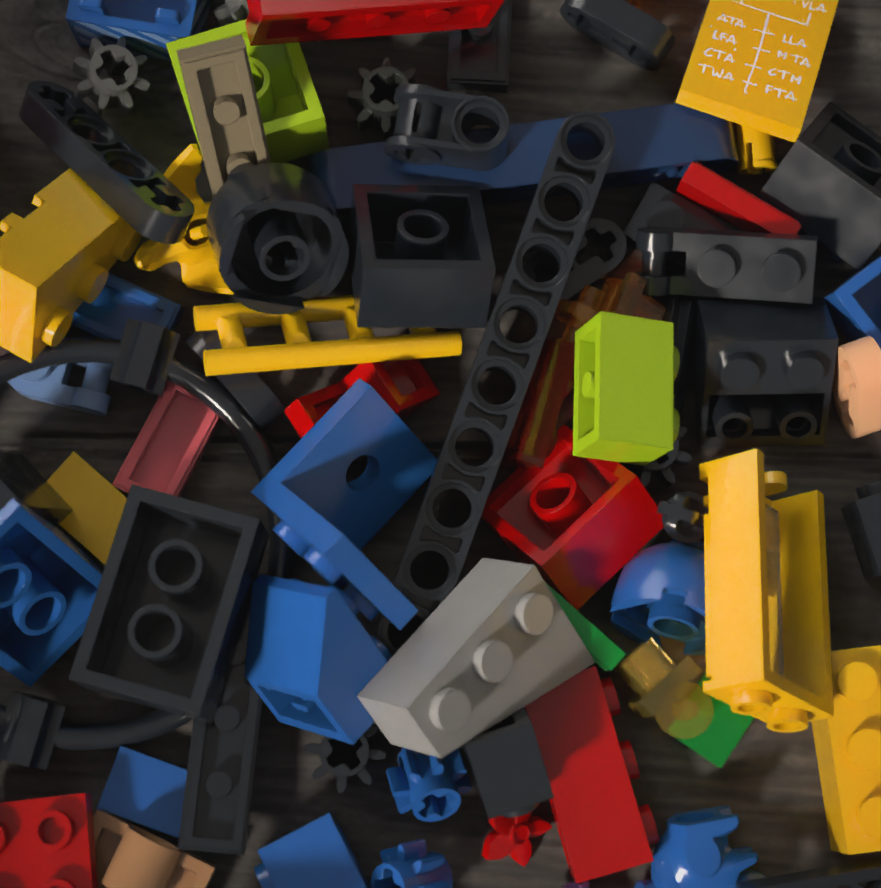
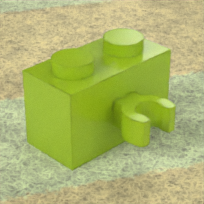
[573,311,680,466]

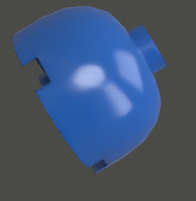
[610,539,706,656]

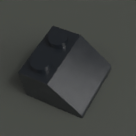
[757,101,881,271]

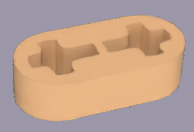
[833,336,881,439]

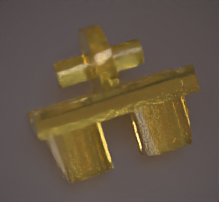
[614,638,714,739]

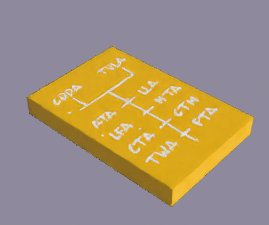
[675,0,839,143]

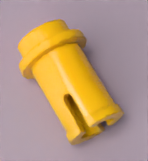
[735,123,778,175]

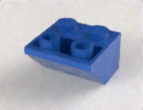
[244,574,392,745]

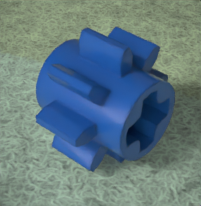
[386,748,472,822]
[371,839,453,888]

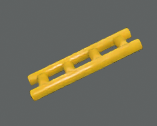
[193,294,462,376]

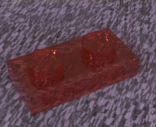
[501,338,575,468]

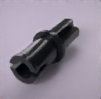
[657,491,709,544]

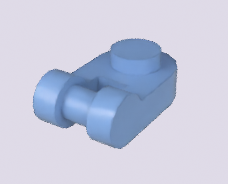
[6,350,113,416]

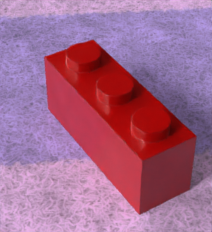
[524,666,659,884]

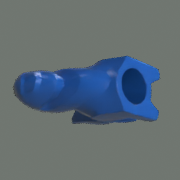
[634,805,766,888]

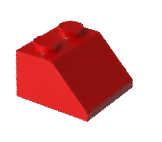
[480,424,664,610]

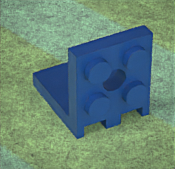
[251,378,437,630]

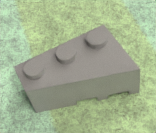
[357,558,595,758]

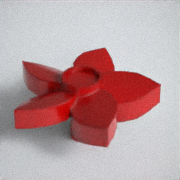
[482,811,553,867]

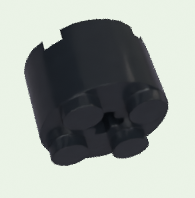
[207,162,349,314]

